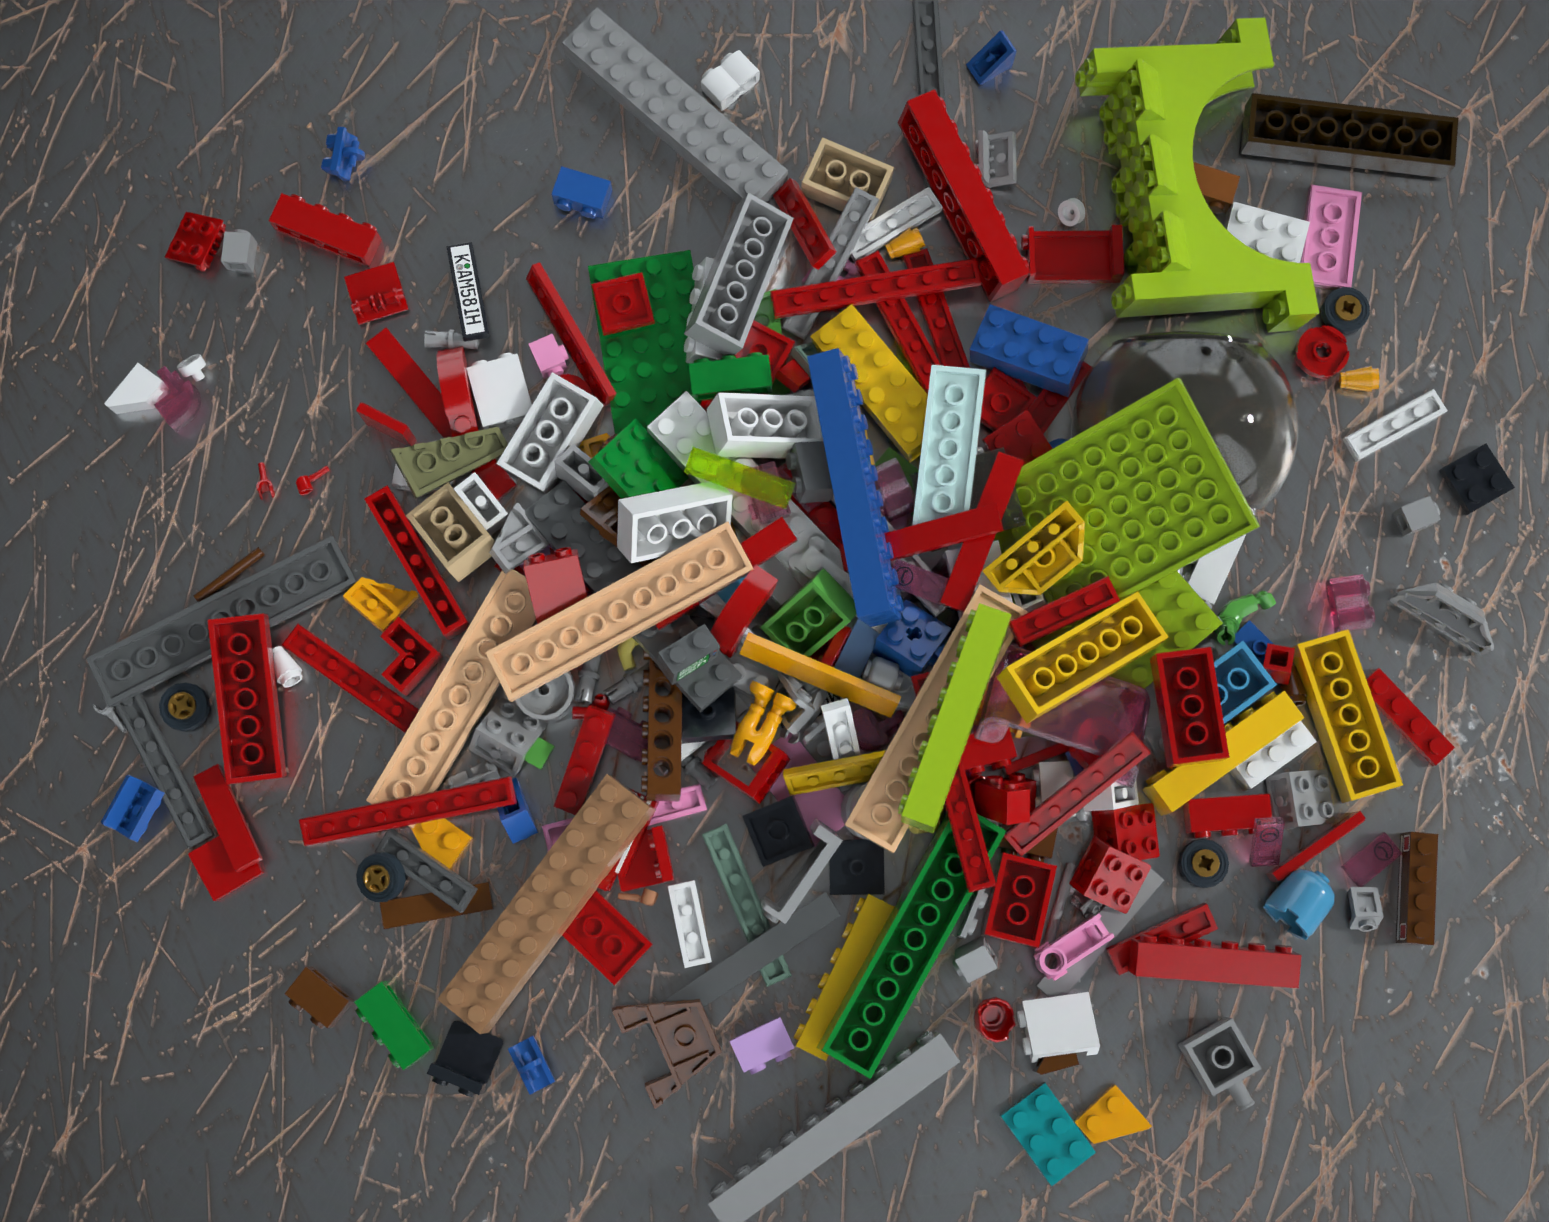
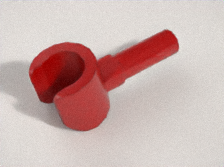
[256,462,275,500]
[296,465,330,495]

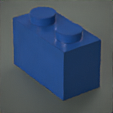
[551,166,612,219]

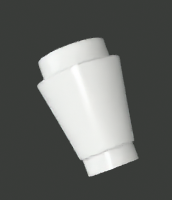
[272,646,303,688]

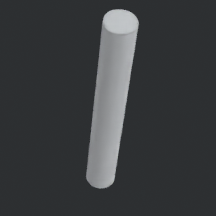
[1043,863,1077,944]

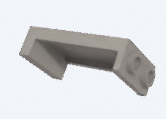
[760,818,843,924]

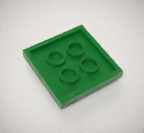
[588,418,689,499]

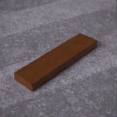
[380,882,494,929]

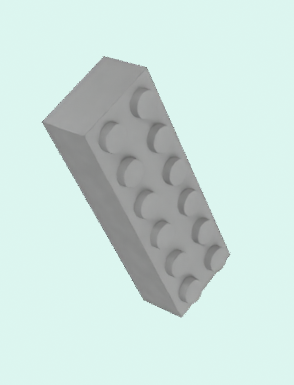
[684,192,794,356]

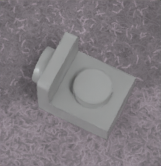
[1348,887,1384,932]

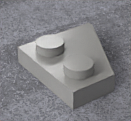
[489,503,549,574]

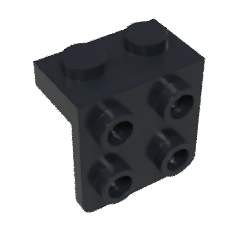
[427,1021,504,1098]

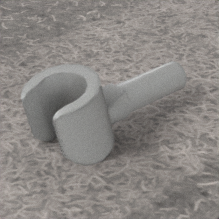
[93,697,126,732]

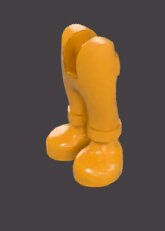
[730,680,797,766]

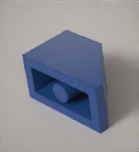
[497,777,538,844]

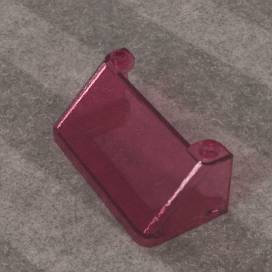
[973,645,1151,788]

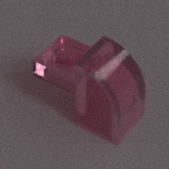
[154,366,201,432]
[852,707,905,751]

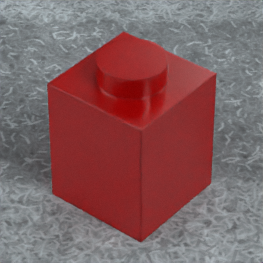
[1263,643,1295,685]

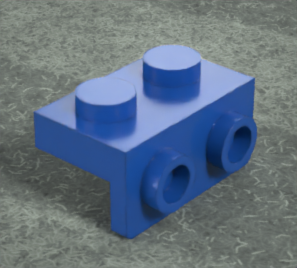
[101,775,165,842]

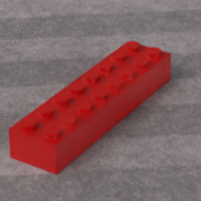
[898,89,1030,302]

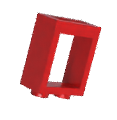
[702,721,791,804]

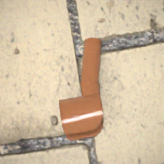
[618,888,658,906]

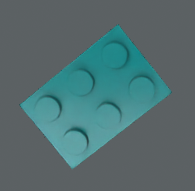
[1000,1082,1096,1186]

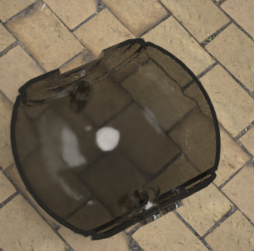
[1072,331,1300,518]

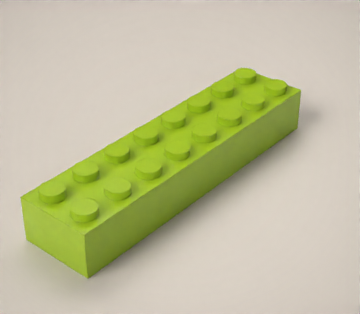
[898,603,1011,834]

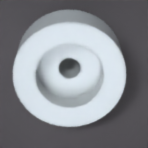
[1058,198,1085,226]
[177,354,206,382]

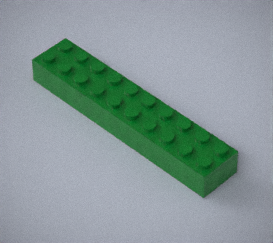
[816,813,1006,1079]

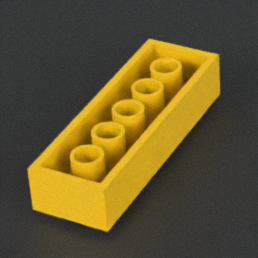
[810,304,928,463]
[997,591,1169,724]
[1292,629,1403,803]
[1142,691,1305,816]

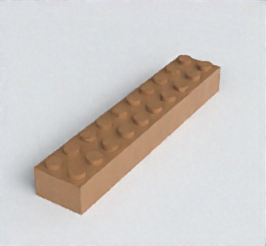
[437,774,656,1034]

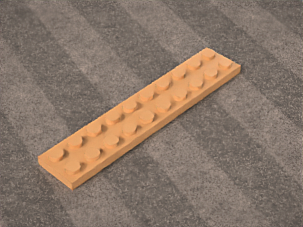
[485,521,754,702]
[366,569,537,828]
[844,585,1028,853]

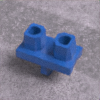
[321,127,365,181]
[508,1035,556,1095]

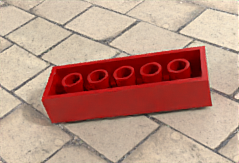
[208,613,287,785]

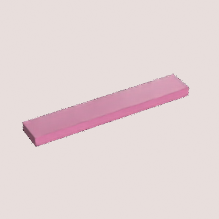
[542,784,707,851]

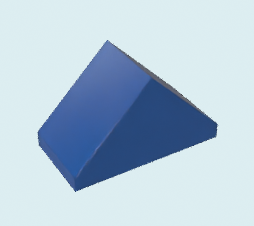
[966,30,1017,85]

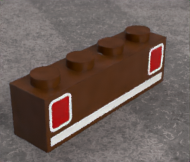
[1396,832,1438,945]

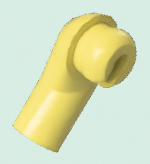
[617,637,639,671]

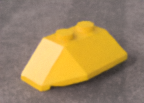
[982,501,1085,595]

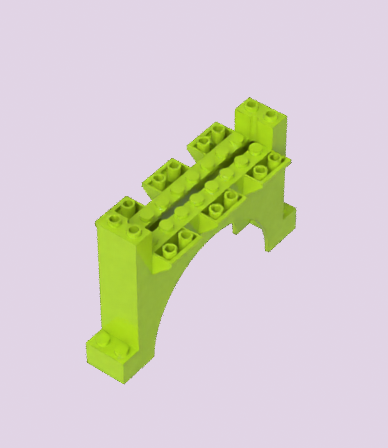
[1075,18,1319,333]

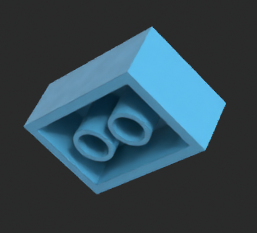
[1214,641,1277,724]

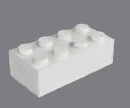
[497,372,604,494]
[707,393,823,458]
[617,480,732,563]

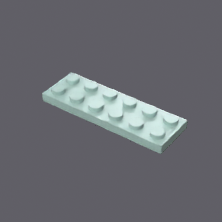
[912,365,986,526]

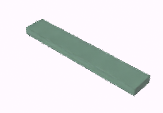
[702,823,792,987]

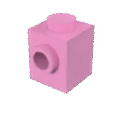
[528,334,569,379]

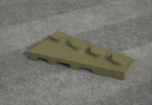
[390,427,508,499]

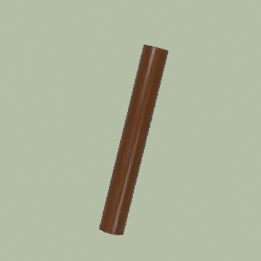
[193,547,265,602]

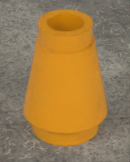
[885,227,925,259]
[1339,366,1379,392]

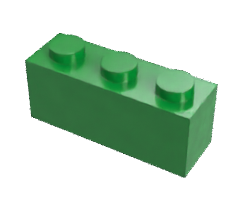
[689,352,772,401]
[354,981,435,1070]

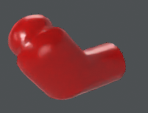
[572,693,610,720]

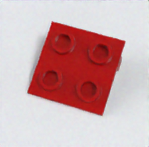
[165,212,226,272]
[344,261,409,325]

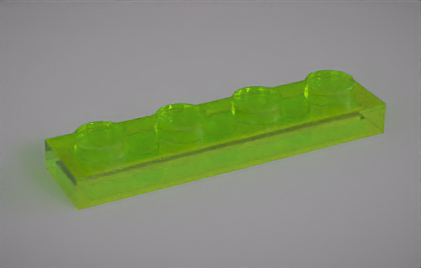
[684,447,796,509]

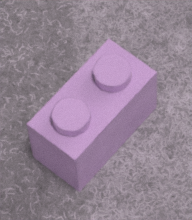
[730,1017,794,1075]

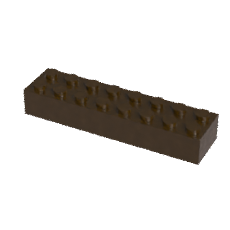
[1241,93,1459,178]

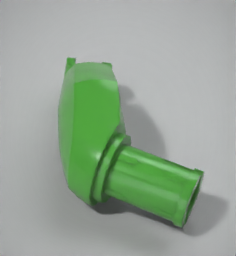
[1214,591,1276,645]

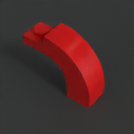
[436,346,479,437]
[710,565,778,658]

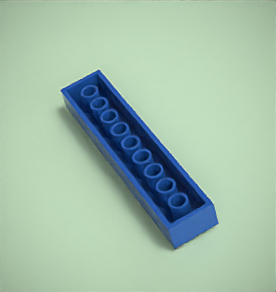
[807,348,904,627]

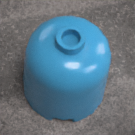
[1263,869,1335,940]

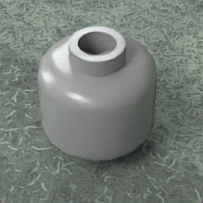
[861,657,903,692]

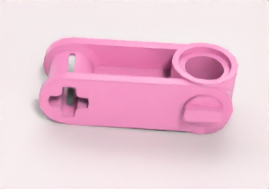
[1033,913,1115,981]

